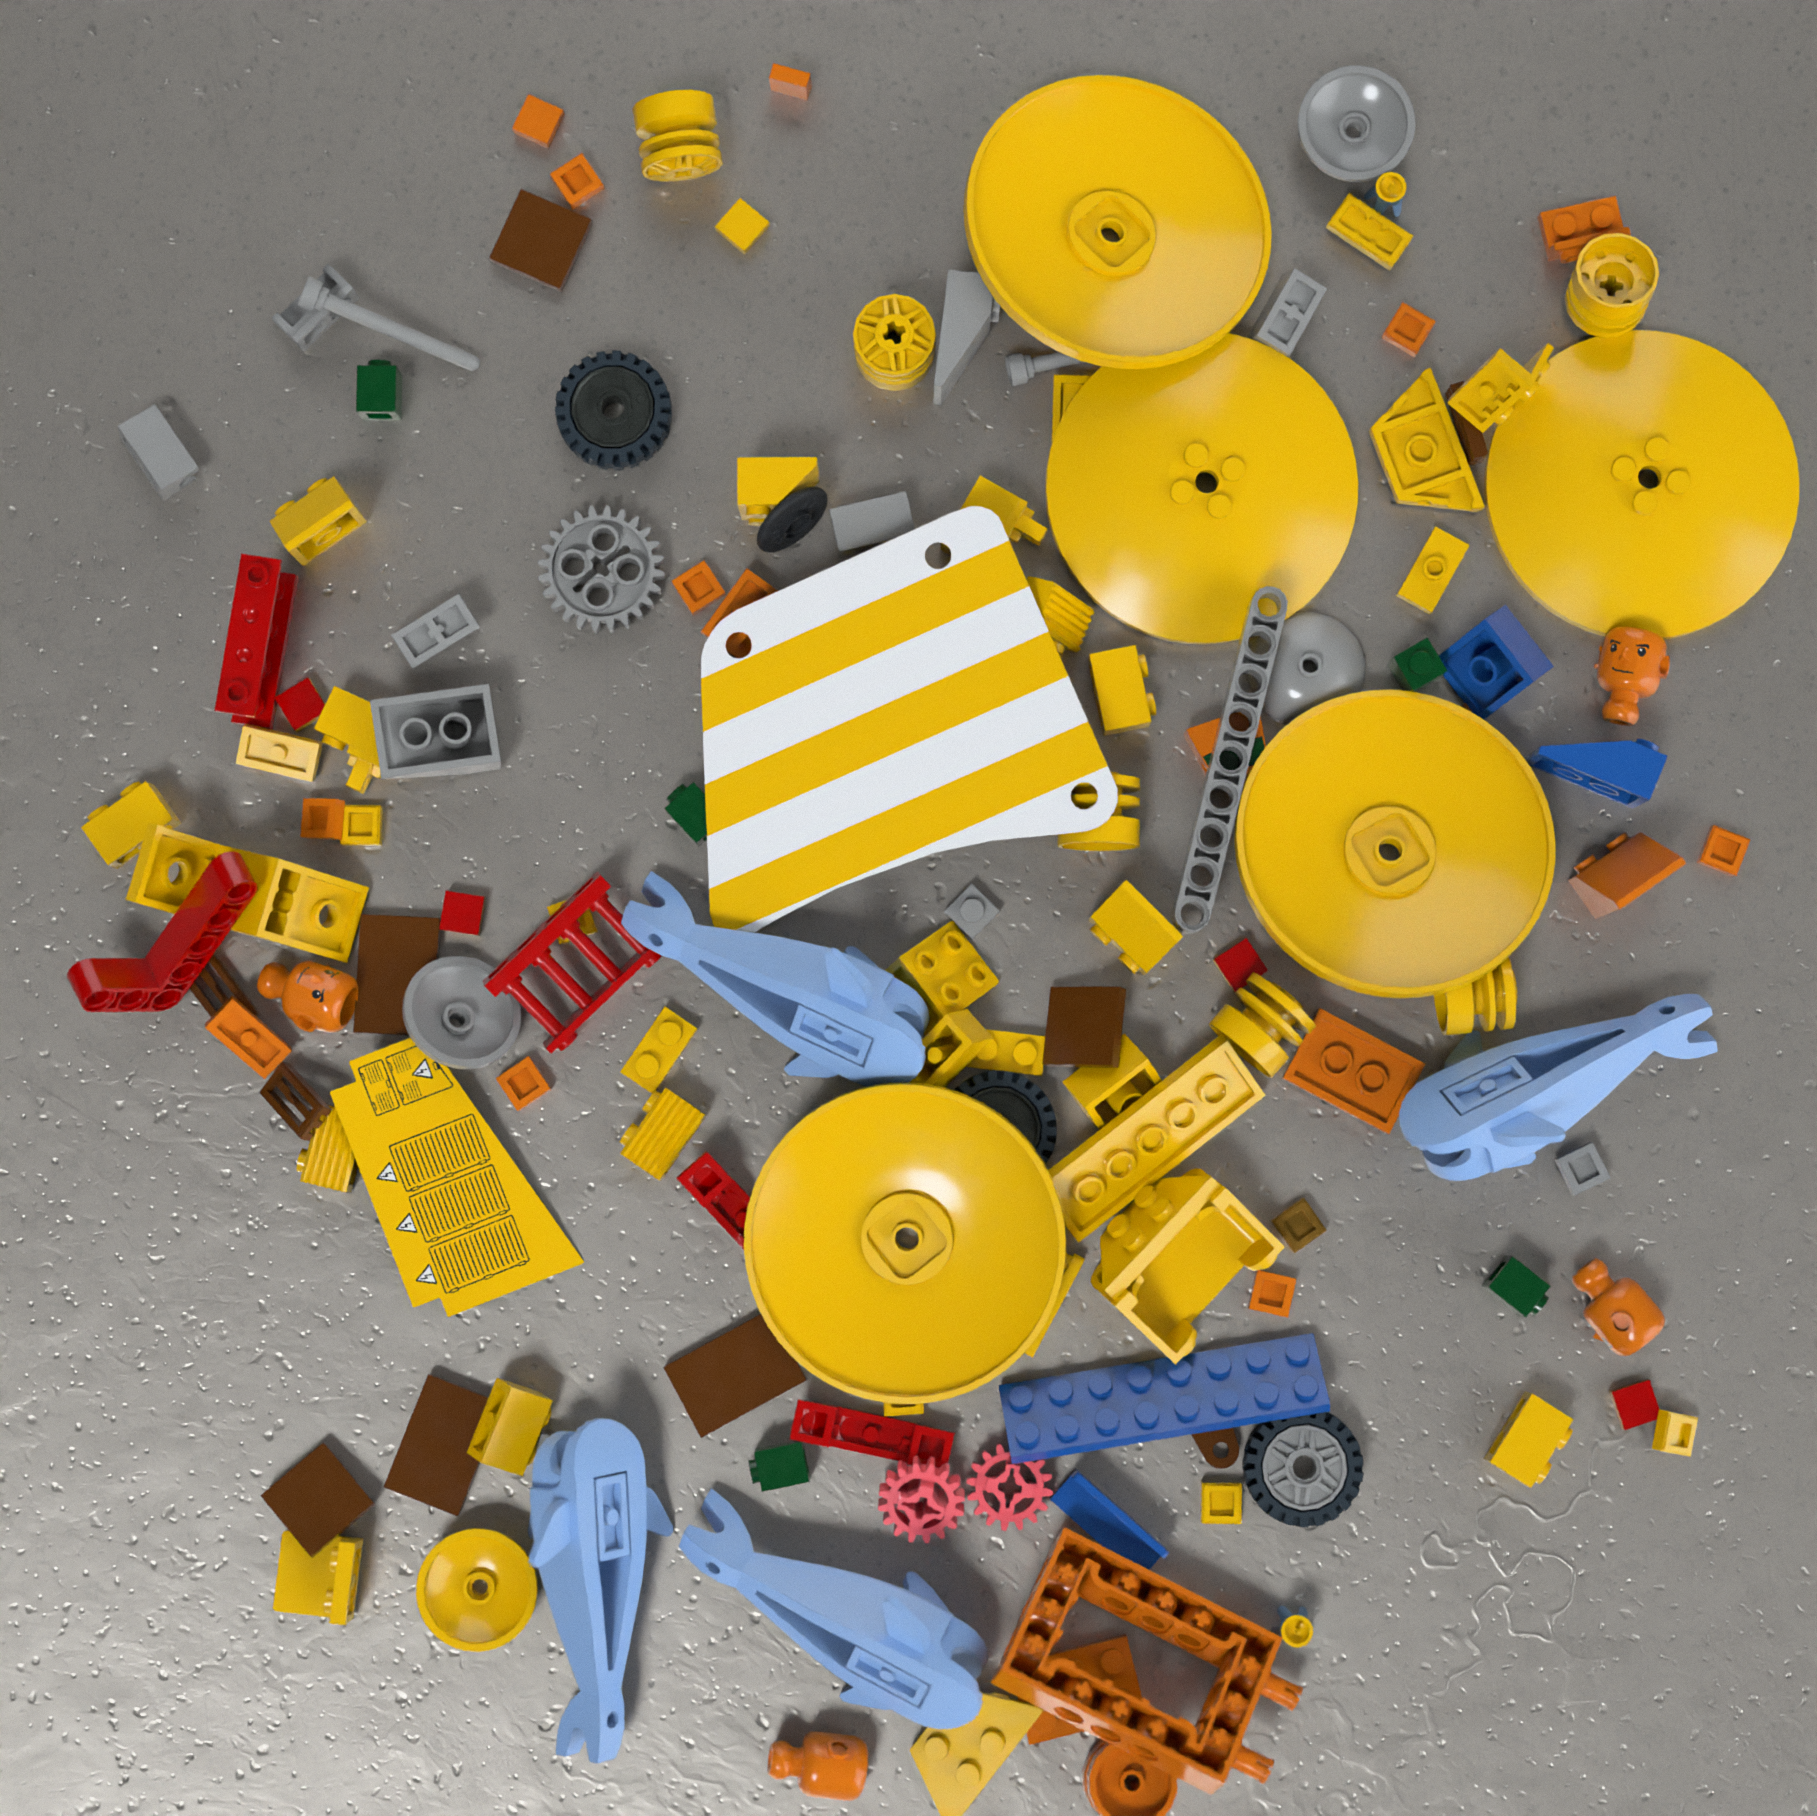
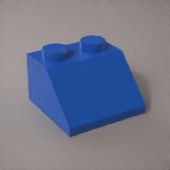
[1439,604,1554,720]

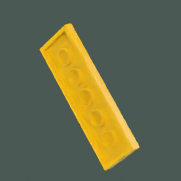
[1048,1035,1265,1243]

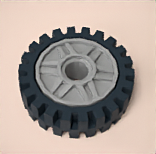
[1242,1412,1364,1527]

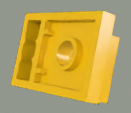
[125,823,369,963]

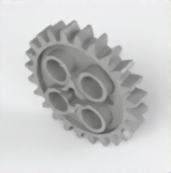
[538,505,666,634]

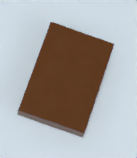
[353,914,441,1036]
[663,1314,807,1438]
[384,1374,489,1517]

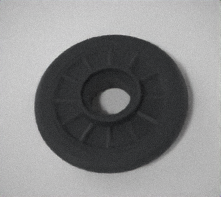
[757,486,828,553]

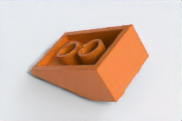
[1568,832,1687,919]

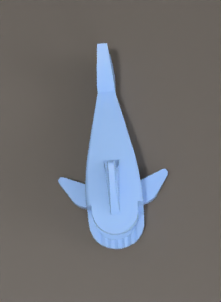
[621,871,930,1087]
[1399,994,1718,1181]
[528,1418,673,1764]
[679,1488,988,1729]

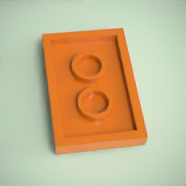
[1281,1008,1425,1134]
[1018,1634,1142,1745]

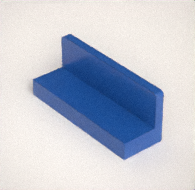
[1049,1468,1169,1570]

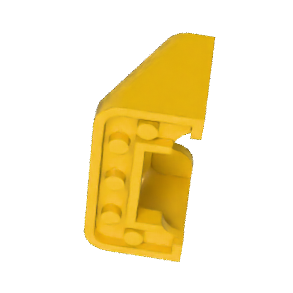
[1091,1168,1285,1364]

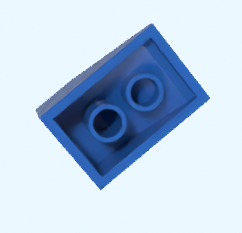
[1525,739,1668,809]

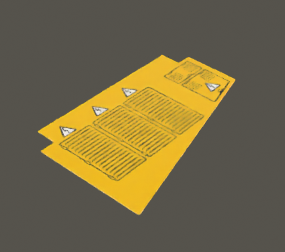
[330,1038,584,1317]

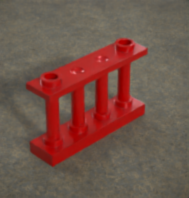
[214,553,299,730]
[482,872,662,1054]

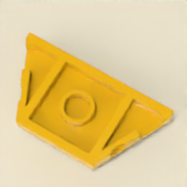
[1369,368,1485,512]
[1100,1175,1221,1300]
[909,1690,1044,1816]

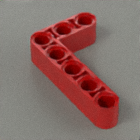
[67,851,258,1012]

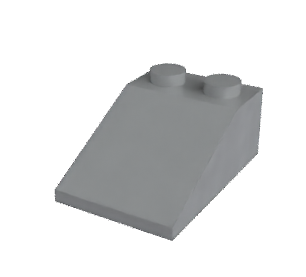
[934,269,1000,405]
[370,684,501,779]

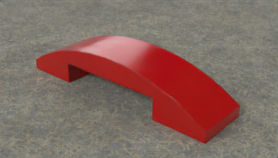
[676,1151,750,1250]
[789,1399,955,1468]

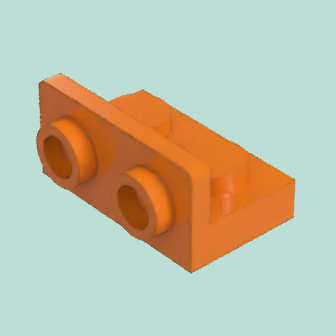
[1537,196,1631,263]

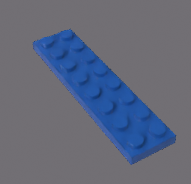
[998,1333,1330,1464]

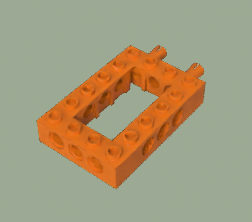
[991,1527,1303,1795]

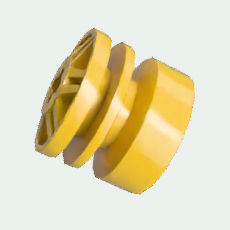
[632,89,723,182]
[1565,233,1659,338]
[853,294,936,391]
[1058,771,1140,851]
[1433,957,1517,1036]
[1208,972,1316,1078]

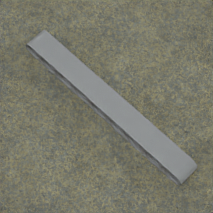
[1171,586,1288,934]

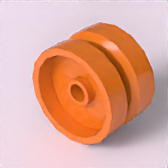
[1082,1740,1177,1816]

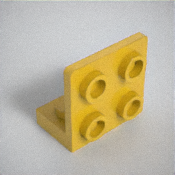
[1447,343,1554,433]
[885,921,999,1036]
[273,1530,363,1625]

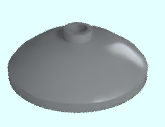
[1297,65,1416,182]
[1247,612,1365,726]
[402,956,521,1069]

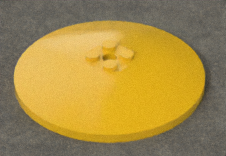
[963,75,1272,369]
[1484,330,1799,640]
[1045,333,1358,645]
[1234,689,1556,998]
[744,1082,1066,1404]

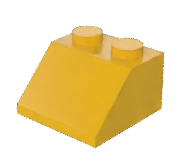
[737,457,819,526]
[269,476,367,566]
[1089,880,1184,975]
[1062,1033,1162,1131]

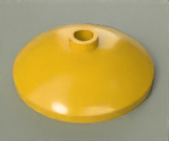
[416,1528,538,1652]

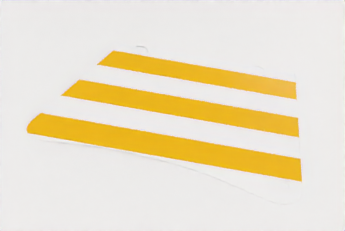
[701,506,1118,933]

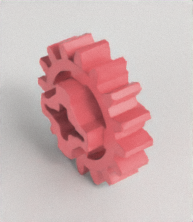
[966,1443,1053,1531]
[878,1456,965,1544]

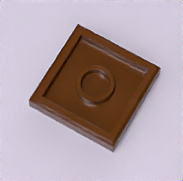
[489,189,593,292]
[1042,986,1126,1068]
[260,1442,376,1558]

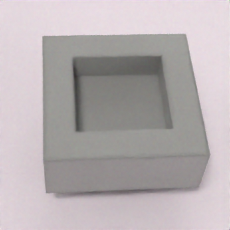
[944,884,1000,940]
[1554,1142,1610,1196]

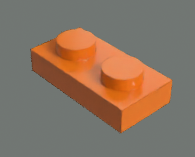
[205,996,292,1079]

